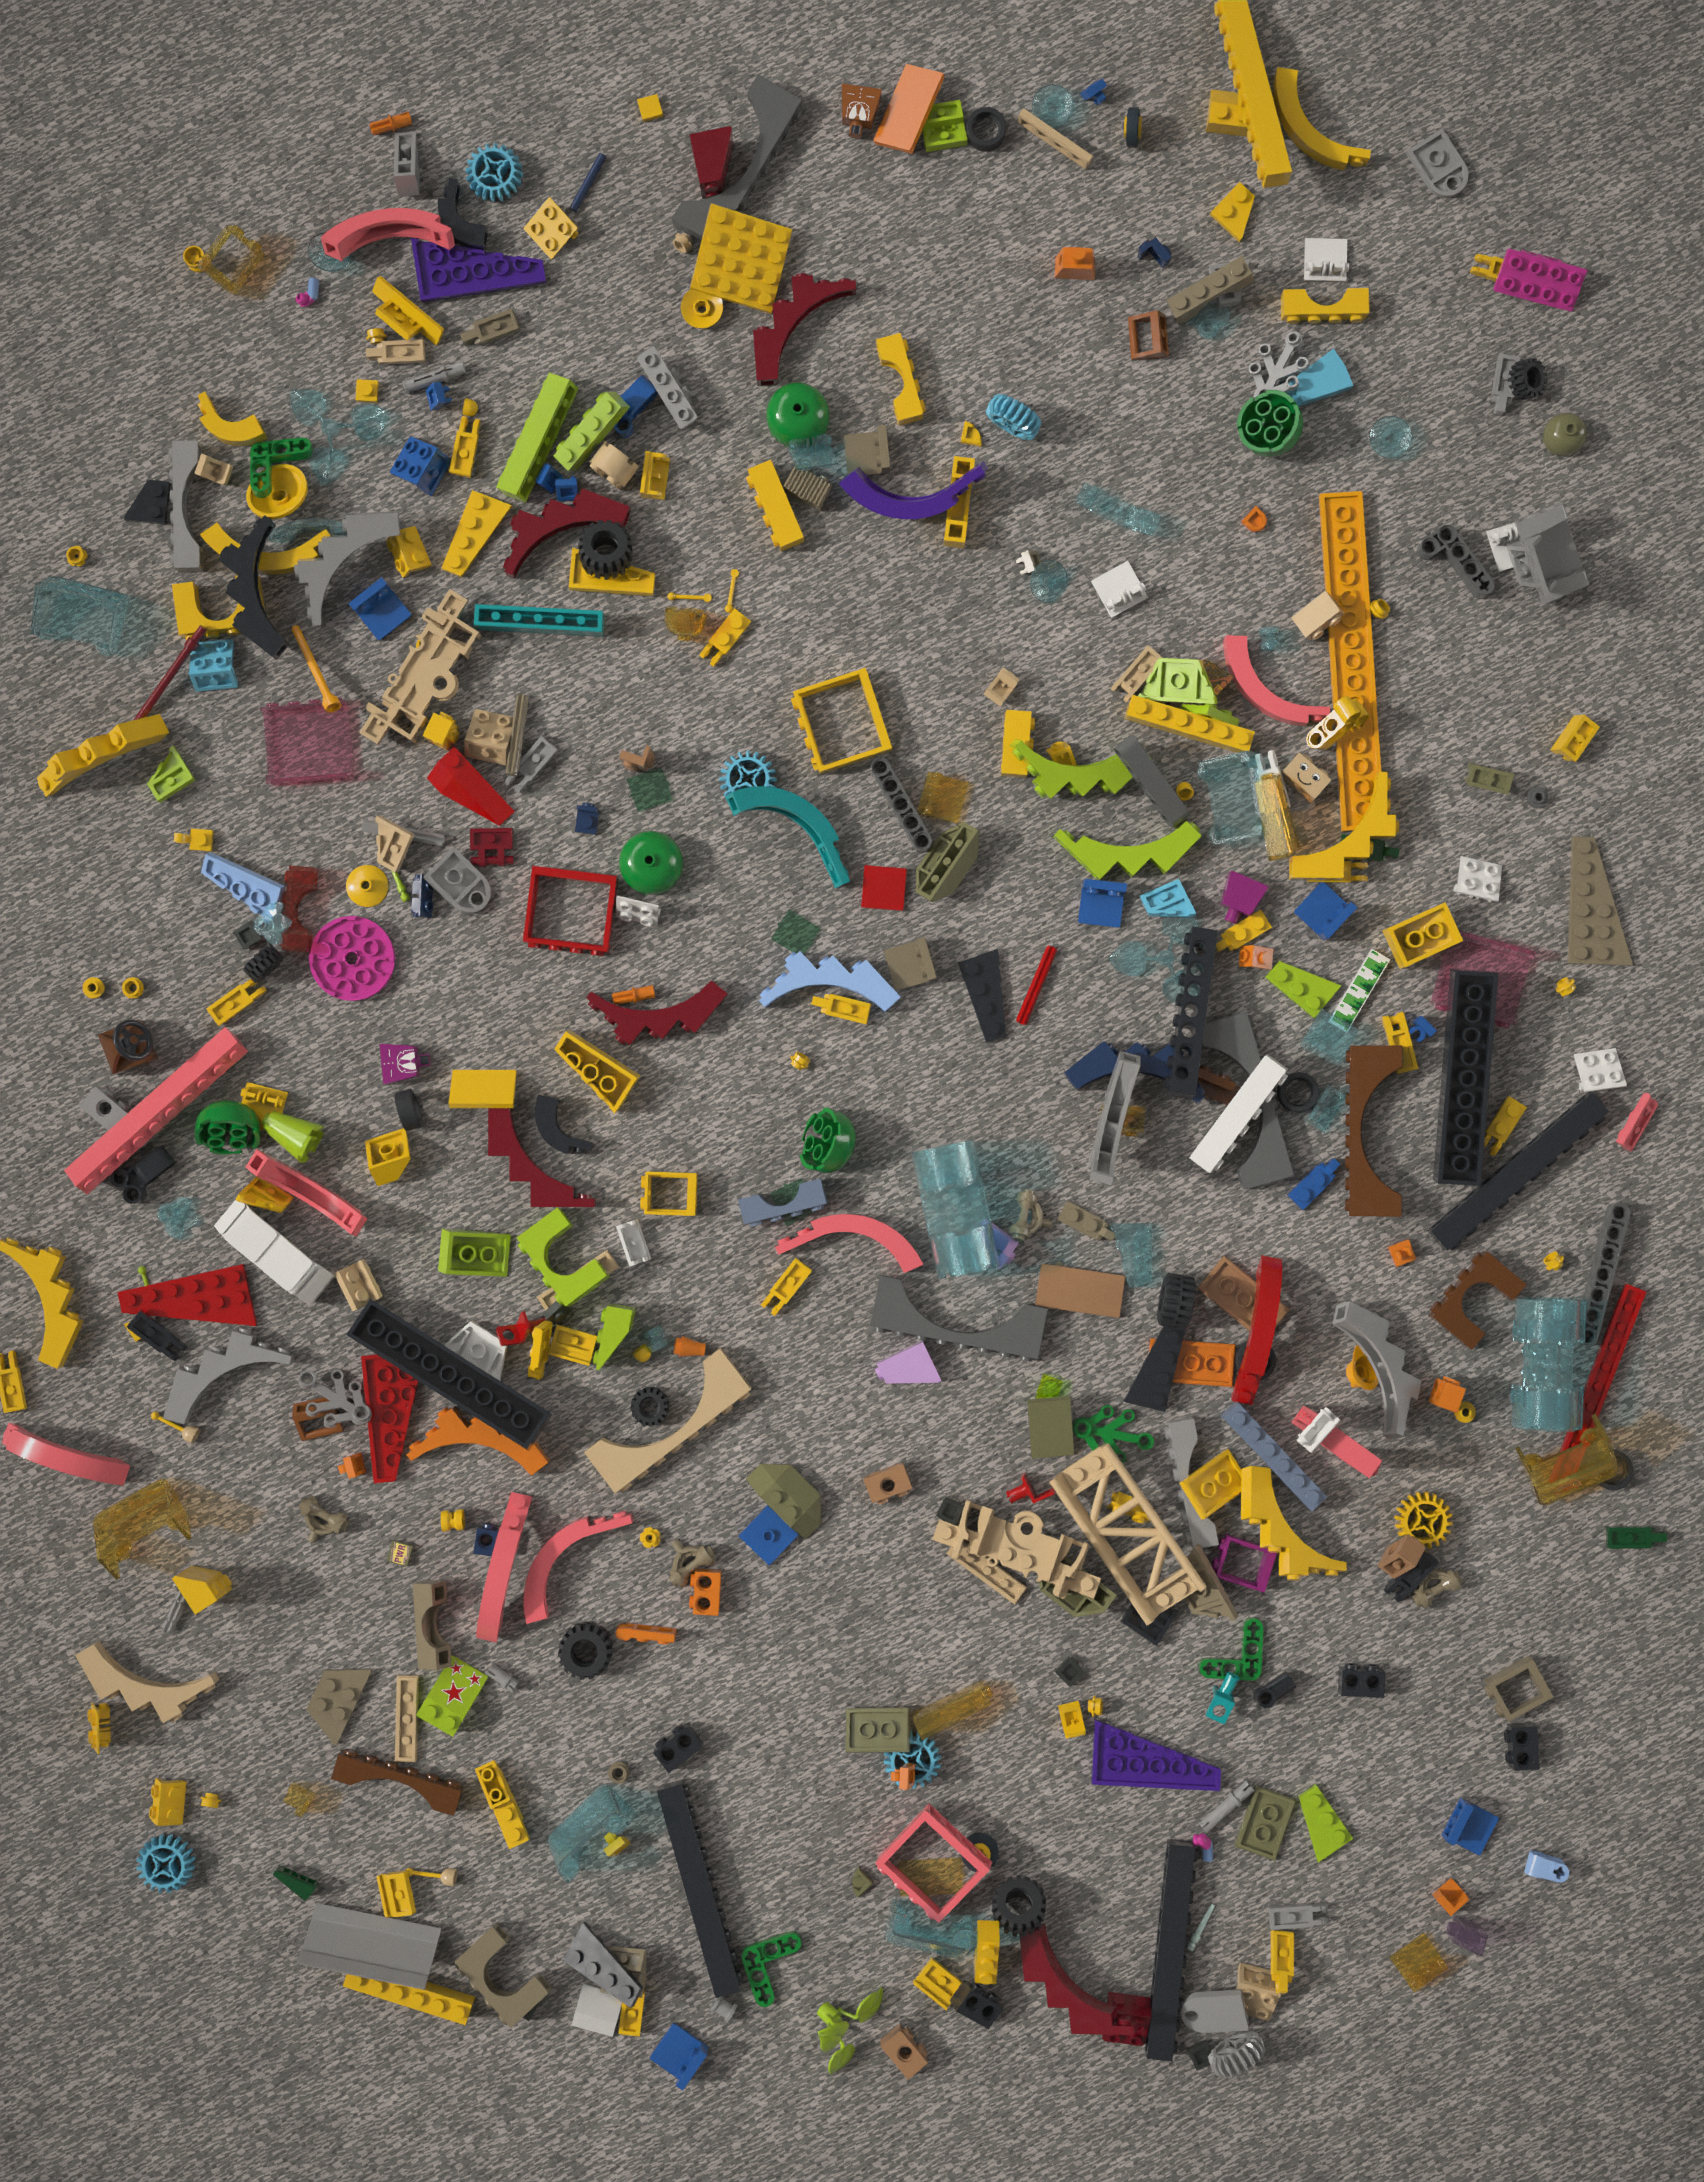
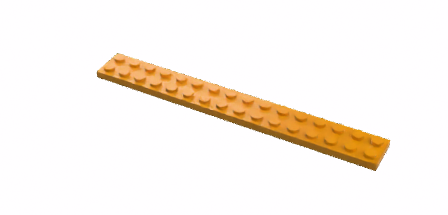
[1319,491,1381,832]

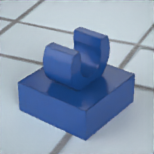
[1080,78,1107,105]
[426,382,452,411]
[535,463,562,494]
[555,476,579,501]
[1409,1016,1437,1042]

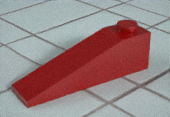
[427,746,515,826]

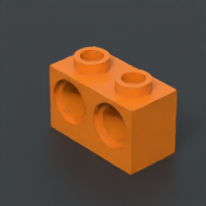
[1428,1376,1466,1413]
[689,1568,722,1616]

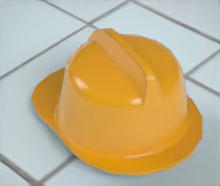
[1346,1344,1378,1391]

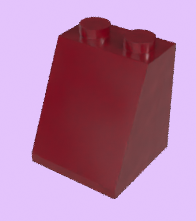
[689,126,734,199]

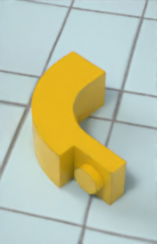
[197,392,268,446]

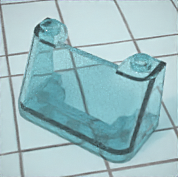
[30,576,130,656]
[1197,750,1273,845]
[548,1784,635,1884]
[885,1898,977,1959]

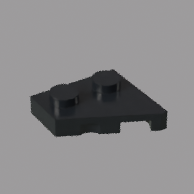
[124,480,171,525]
[1120,1604,1179,1646]

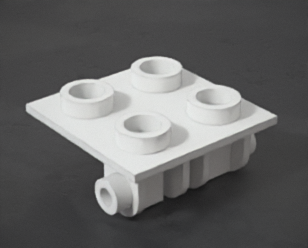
[1304,238,1349,282]
[1486,523,1520,572]
[1091,561,1148,618]
[1453,856,1502,902]
[616,896,661,927]
[1574,1048,1627,1093]

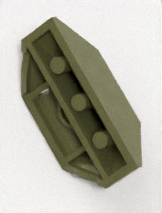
[915,822,980,902]
[746,1464,821,1539]
[1037,1557,1117,1617]

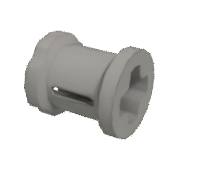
[709,1997,737,2022]

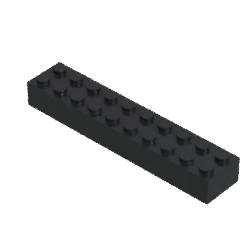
[1433,969,1499,1186]
[346,1299,552,1451]

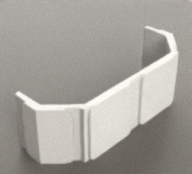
[214,1200,335,1305]

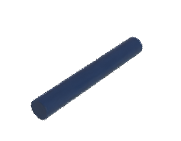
[569,153,607,213]

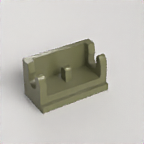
[1465,763,1514,795]

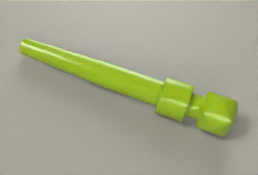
[392,871,410,902]

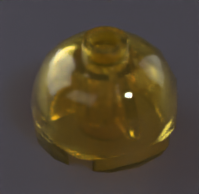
[664,606,707,641]

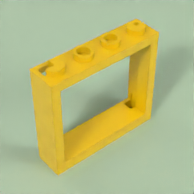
[791,668,892,774]

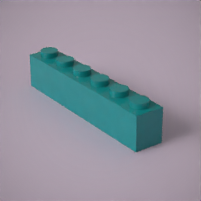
[474,604,605,637]

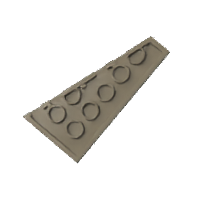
[1568,836,1633,966]

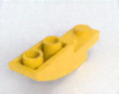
[475,1760,530,1849]

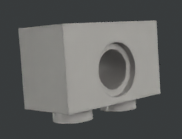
[79,1086,130,1131]

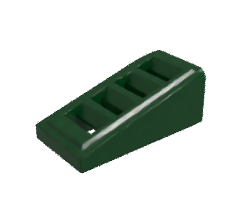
[273,1865,319,1901]

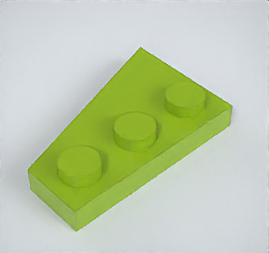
[1265,961,1341,1018]

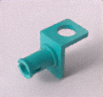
[1206,1672,1239,1724]

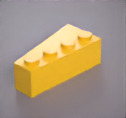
[554,1030,641,1114]

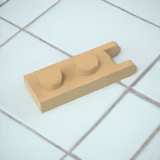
[1111,645,1163,703]

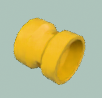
[183,246,209,273]
[441,1509,465,1532]

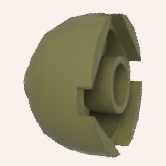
[1543,413,1587,457]

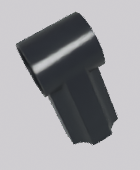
[1253,1671,1296,1708]

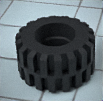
[578,520,633,580]
[1157,1273,1196,1330]
[558,1621,614,1680]
[992,1875,1046,1937]

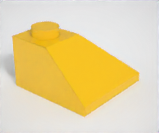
[365,1128,411,1186]

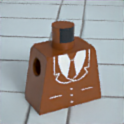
[841,83,882,139]

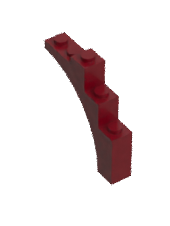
[753,273,856,386]
[503,488,631,579]
[586,980,728,1046]

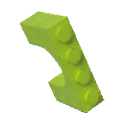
[517,1207,610,1308]

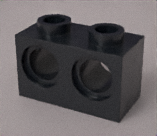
[1338,1663,1385,1698]
[1504,1722,1540,1771]
[653,1723,704,1774]
[949,1980,1003,2030]

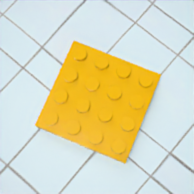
[690,203,792,314]

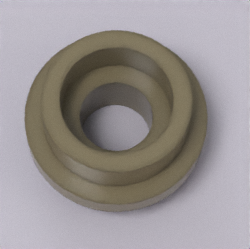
[608,1762,630,1784]

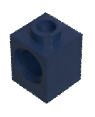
[473,1523,499,1557]

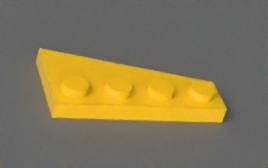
[441,490,512,577]

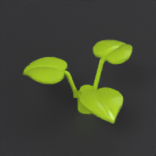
[817,1987,883,2075]

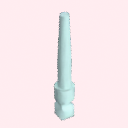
[1186,1904,1215,1951]

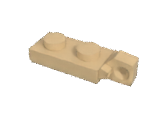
[366,339,426,365]

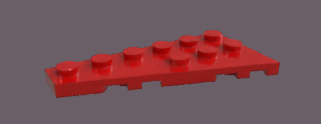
[117,1264,257,1326]

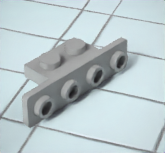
[637,346,698,429]

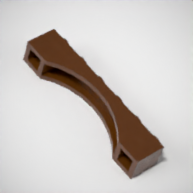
[331,1748,464,1816]

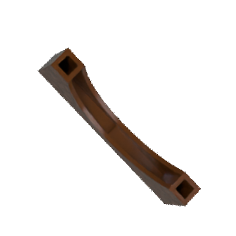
[1345,1045,1403,1217]

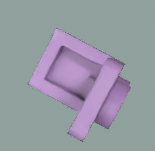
[974,1218,1019,1269]

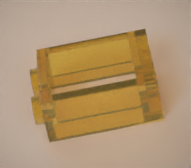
[196,224,265,295]

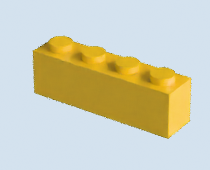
[746,460,804,551]

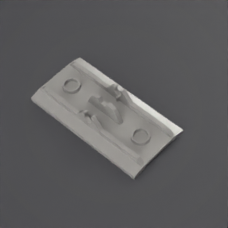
[297,1903,441,1990]

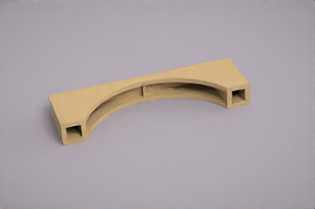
[584,1347,752,1493]

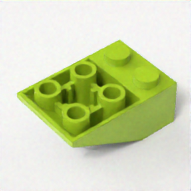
[593,1303,636,1370]

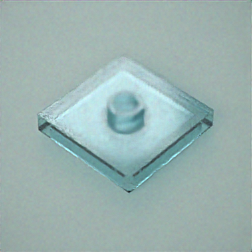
[1300,1008,1359,1066]

